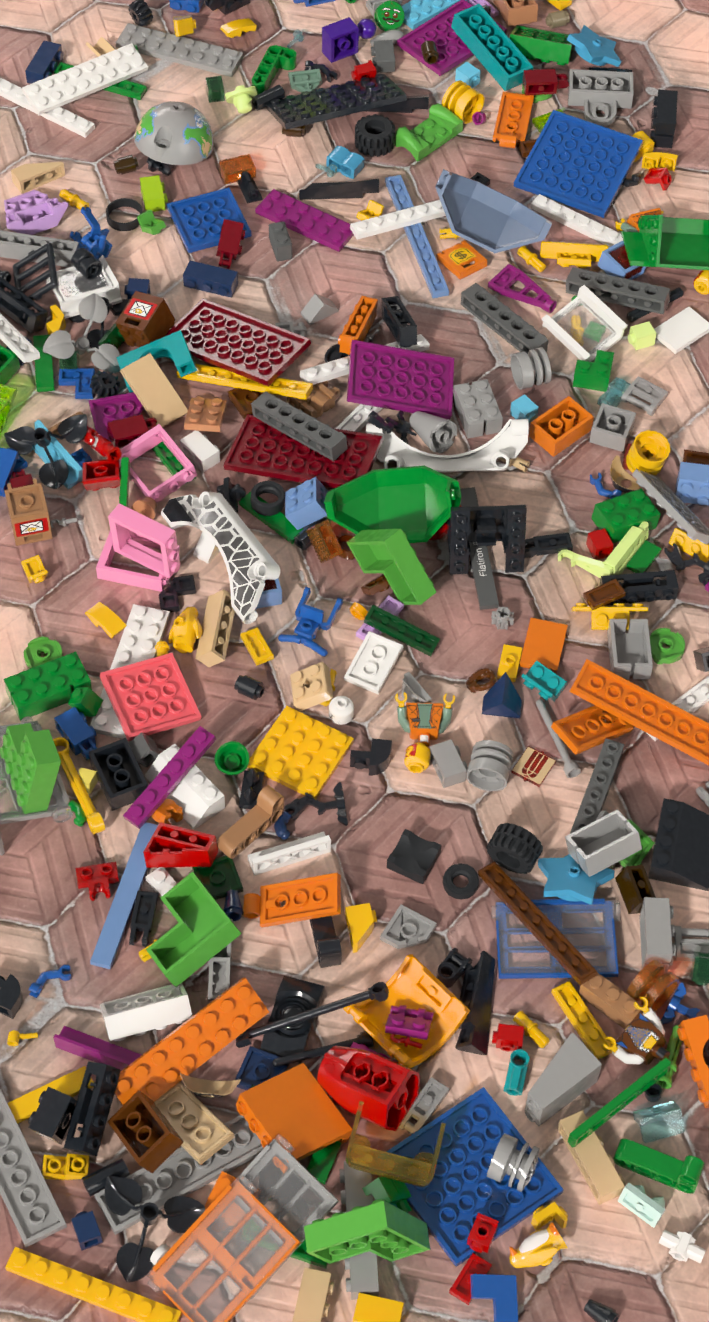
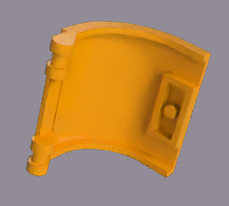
[343,954,470,1068]

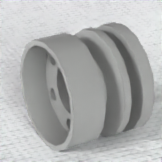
[510,347,552,390]
[466,740,514,791]
[487,1133,540,1192]

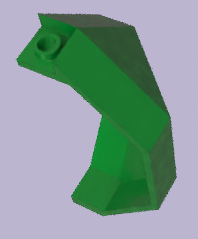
[324,466,461,543]

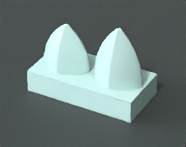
[618,1183,666,1228]

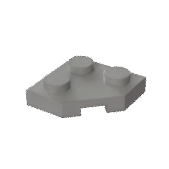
[380,905,437,949]

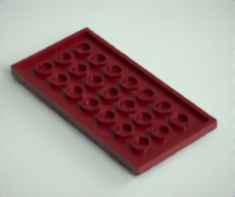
[166,298,311,387]
[223,414,383,488]

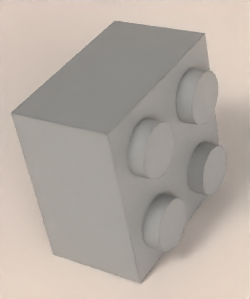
[590,403,636,452]

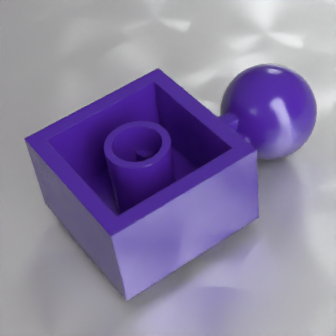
[322,17,376,63]

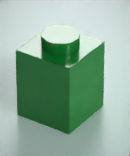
[68,687,103,717]

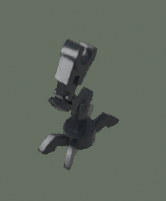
[368,410,417,444]
[664,543,709,586]
[284,782,348,826]

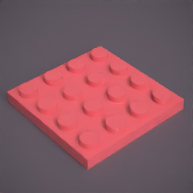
[100,653,201,741]

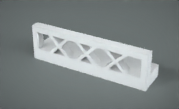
[247,831,331,876]

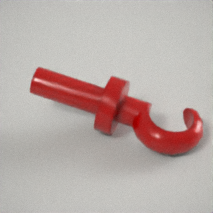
[390,1034,423,1049]

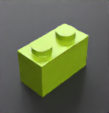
[140,175,168,212]

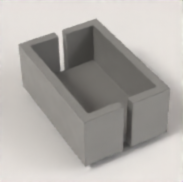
[453,379,503,439]
[607,619,653,679]
[565,809,642,877]
[639,897,676,973]

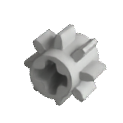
[491,607,514,630]

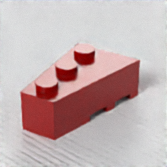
[143,822,218,868]

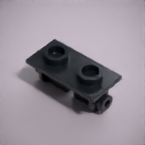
[237,171,263,204]

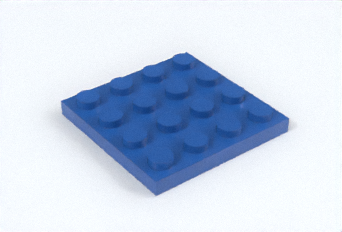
[167,187,252,253]

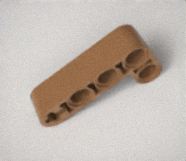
[217,785,284,859]

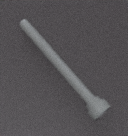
[536,699,581,778]

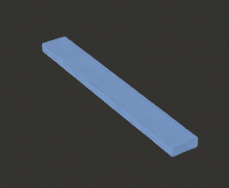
[90,822,158,970]

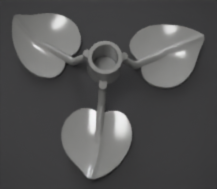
[43,293,120,373]

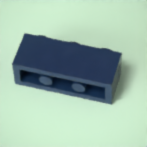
[25,40,64,84]
[183,260,238,298]

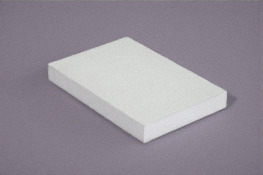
[654,307,709,354]
[344,631,403,695]

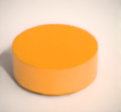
[349,602,368,620]

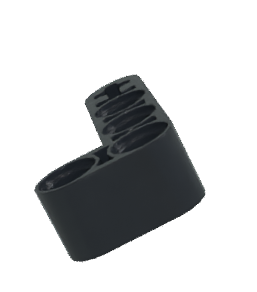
[309,916,342,968]

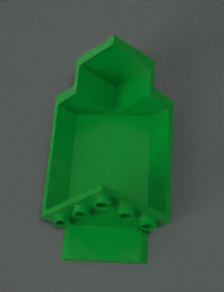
[621,215,709,270]

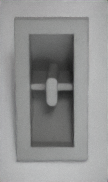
[301,294,339,325]

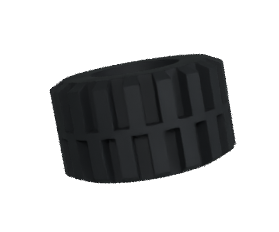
[355,114,395,157]
[486,823,543,874]

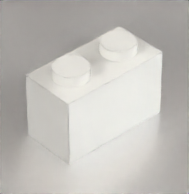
[180,430,220,473]

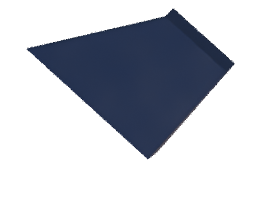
[482,672,522,719]

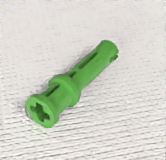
[656,1025,682,1089]

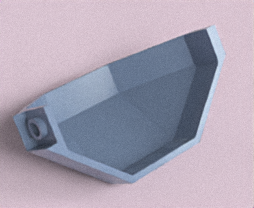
[435,169,552,253]

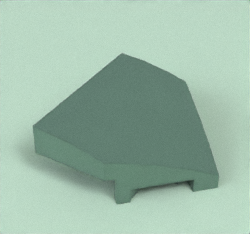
[288,69,322,93]

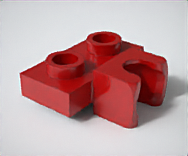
[75,862,119,901]

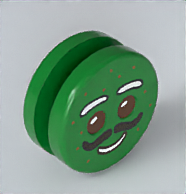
[374,1,405,31]

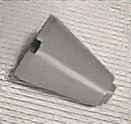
[409,411,457,453]

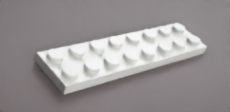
[22,43,148,116]
[90,604,170,739]

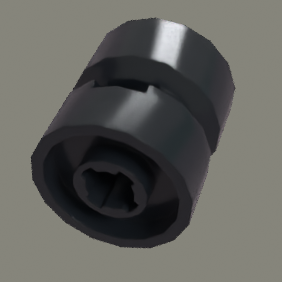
[71,248,103,280]

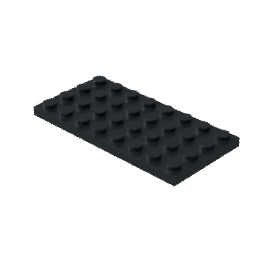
[266,74,407,130]

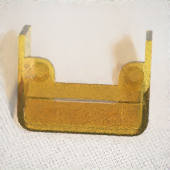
[346,1101,446,1187]

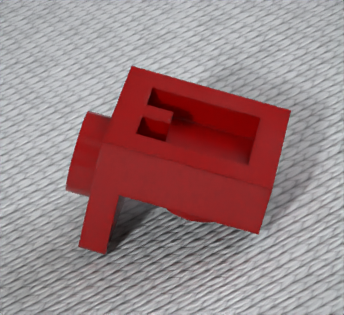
[644,168,672,191]

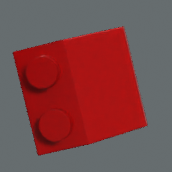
[82,459,121,491]

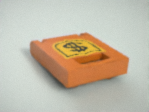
[436,240,487,280]

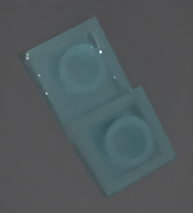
[597,377,631,407]

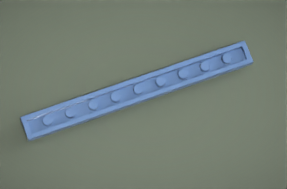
[385,175,449,298]

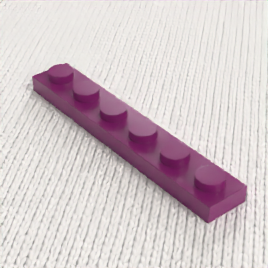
[123,726,216,829]

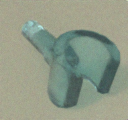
[287,29,304,48]
[316,164,337,177]

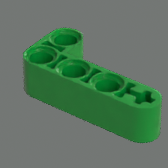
[251,45,297,95]
[613,1139,705,1194]

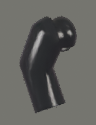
[622,174,640,187]

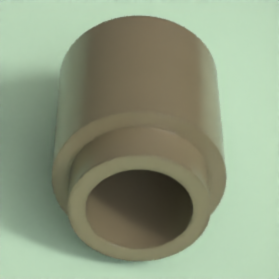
[545,10,570,29]

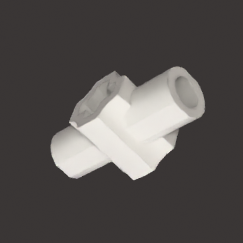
[659,1229,706,1263]

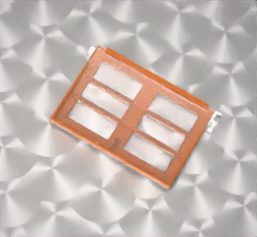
[147,1174,301,1322]

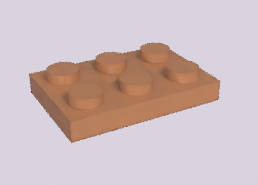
[184,397,227,432]

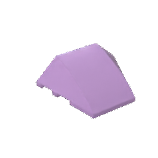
[4,190,68,235]

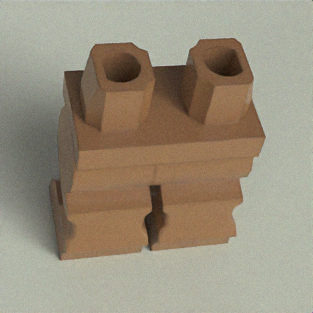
[287,381,340,419]

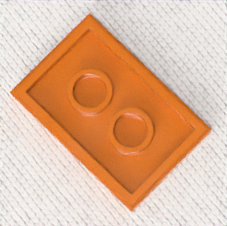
[519,618,568,674]

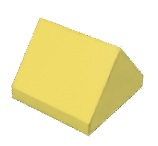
[79,768,98,794]

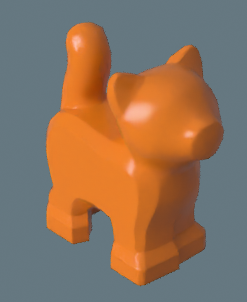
[151,799,183,825]

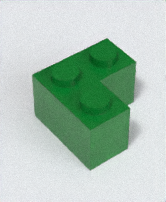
[573,350,614,392]

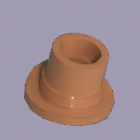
[132,497,157,520]

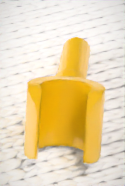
[7,1030,38,1046]

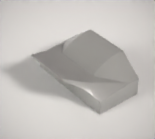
[401,672,432,703]

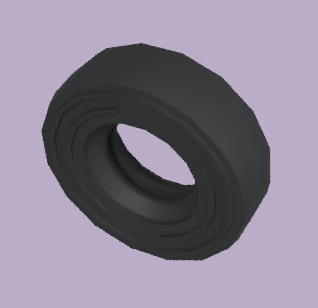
[442,863,479,900]

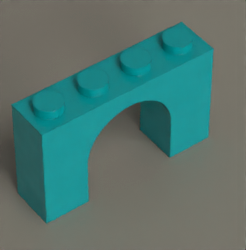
[116,330,197,393]

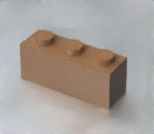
[579,972,643,1029]

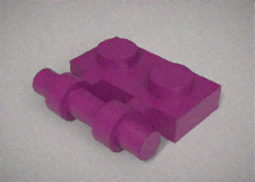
[385,1005,434,1040]

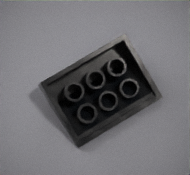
[648,798,709,891]

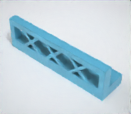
[33,420,83,489]

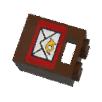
[115,291,175,347]

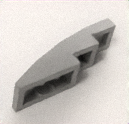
[208,919,233,1000]

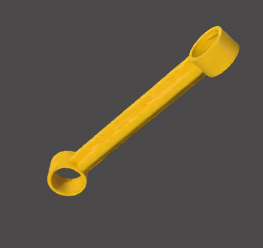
[53,737,105,835]

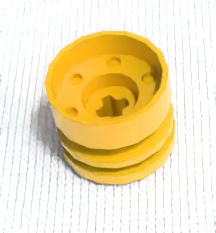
[442,80,485,124]
[626,430,670,476]

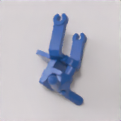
[70,207,112,259]
[278,587,343,657]

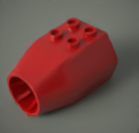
[317,1046,420,1131]

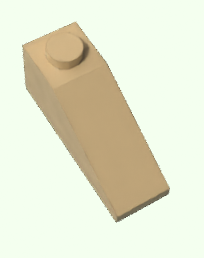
[11,162,65,194]

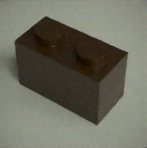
[615,865,656,914]

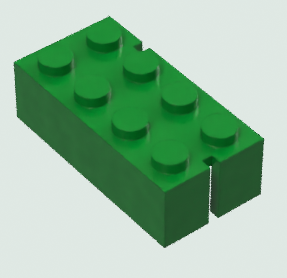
[4,652,92,721]

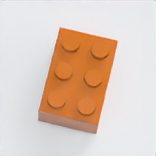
[529,396,594,457]

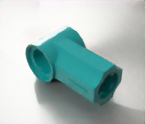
[503,1049,530,1096]

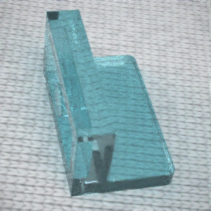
[633,1101,685,1143]

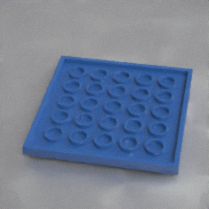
[514,110,643,218]
[377,1087,564,1267]

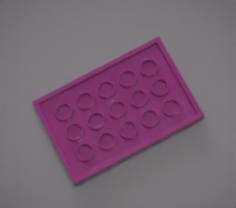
[397,0,507,76]
[347,340,454,420]

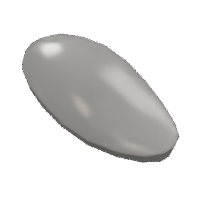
[370,29,404,47]

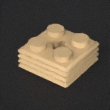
[290,662,333,711]

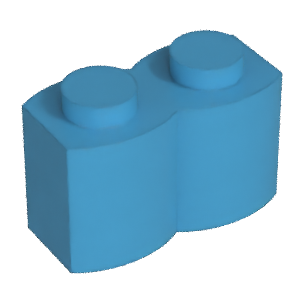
[326,146,365,179]

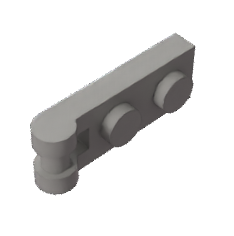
[399,1077,449,1135]

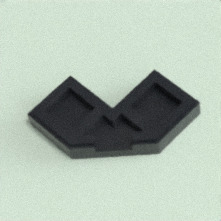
[159,575,196,612]

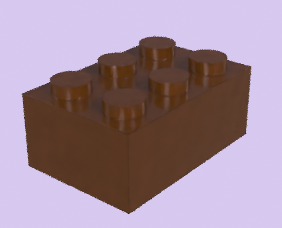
[107,1090,184,1173]

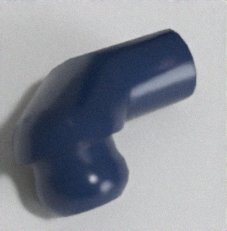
[274,811,292,840]

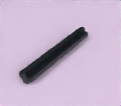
[626,287,684,322]

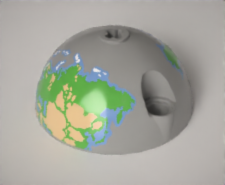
[134,101,214,165]

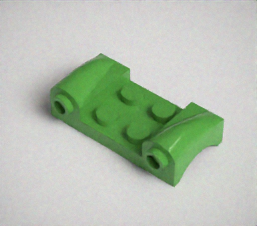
[395,103,463,162]

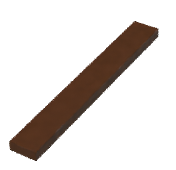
[478,861,597,985]

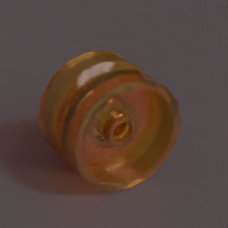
[626,959,680,1012]

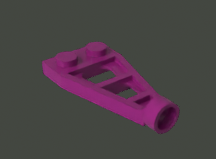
[488,264,557,313]

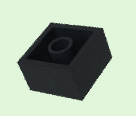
[28,1087,77,1145]

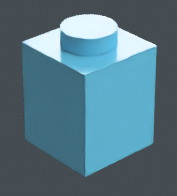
[455,62,481,88]
[510,394,539,423]

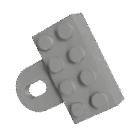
[568,69,634,126]

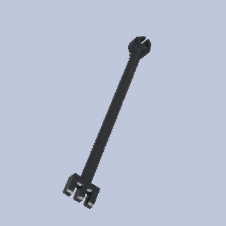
[236,982,389,1048]

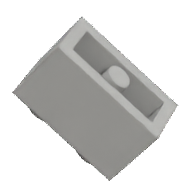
[429,739,468,788]

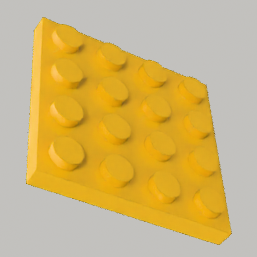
[248,705,354,799]

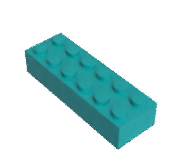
[451,4,534,91]

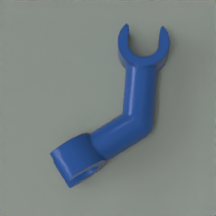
[590,472,622,499]
[29,965,72,998]

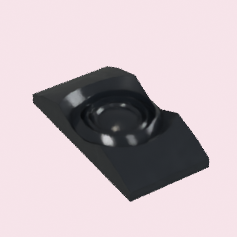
[260,976,325,1063]

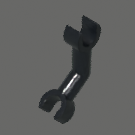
[305,60,337,83]

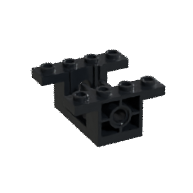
[447,505,527,575]

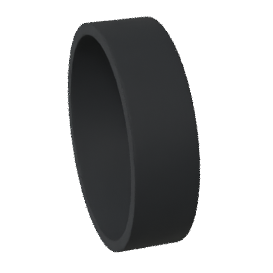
[106,198,143,231]

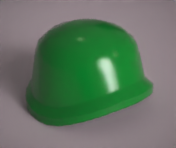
[214,741,249,775]

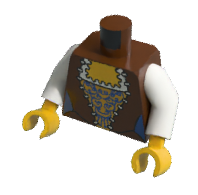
[601,997,670,1065]

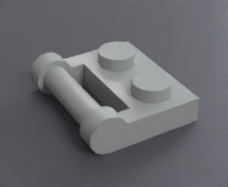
[621,376,668,416]
[674,926,709,962]

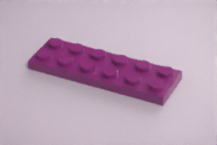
[255,189,354,252]

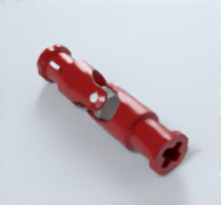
[82,425,122,462]

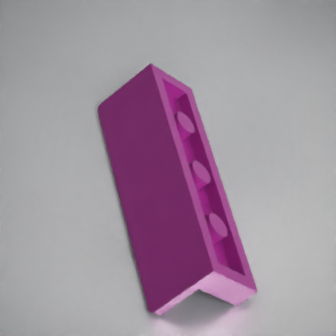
[53,1026,142,1071]

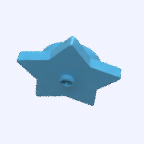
[567,25,622,67]
[538,854,615,905]

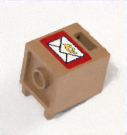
[4,478,53,546]

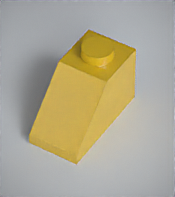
[173,15,196,37]
[345,903,377,953]

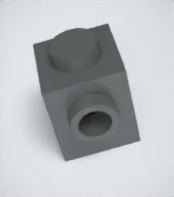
[128,732,160,767]

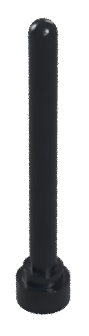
[272,1031,374,1067]

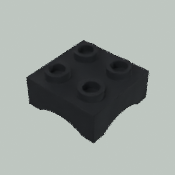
[386,829,441,884]

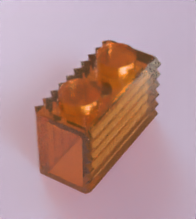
[219,154,256,185]
[306,519,344,563]

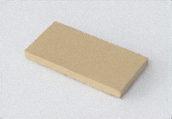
[120,353,188,428]
[154,1082,234,1165]

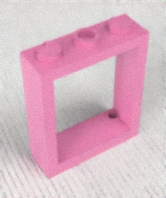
[119,424,197,503]
[108,504,180,578]
[96,530,180,592]

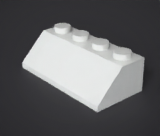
[145,744,225,830]
[100,983,192,1041]

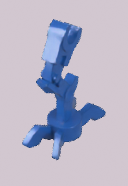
[661,982,700,1025]

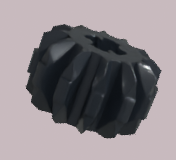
[128,0,153,27]
[90,369,120,399]

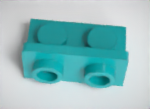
[521,660,568,702]

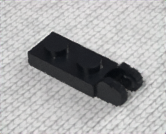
[524,532,573,558]
[129,890,158,947]

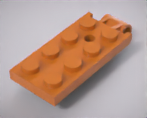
[493,92,534,149]
[551,705,634,755]
[243,873,341,928]

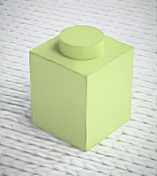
[628,321,657,350]

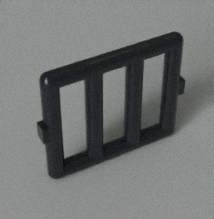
[13,242,58,301]

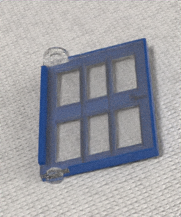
[491,899,620,979]

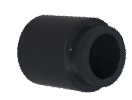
[234,675,265,700]

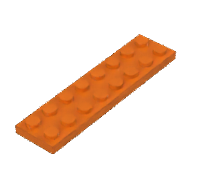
[569,659,709,766]
[114,977,269,1106]

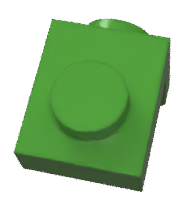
[137,210,166,235]

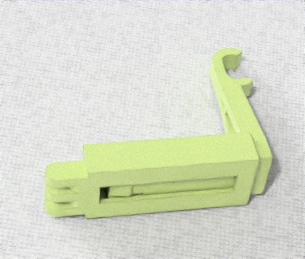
[558,521,649,578]

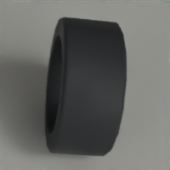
[251,481,285,516]

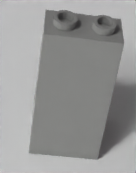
[525,1033,602,1126]

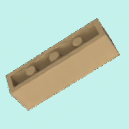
[196,589,235,667]
[558,1110,625,1205]
[292,1267,335,1322]

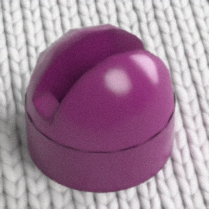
[472,111,486,125]

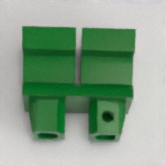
[362,1172,412,1213]

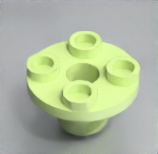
[225,85,257,114]

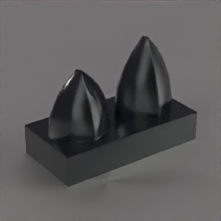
[239,768,264,809]

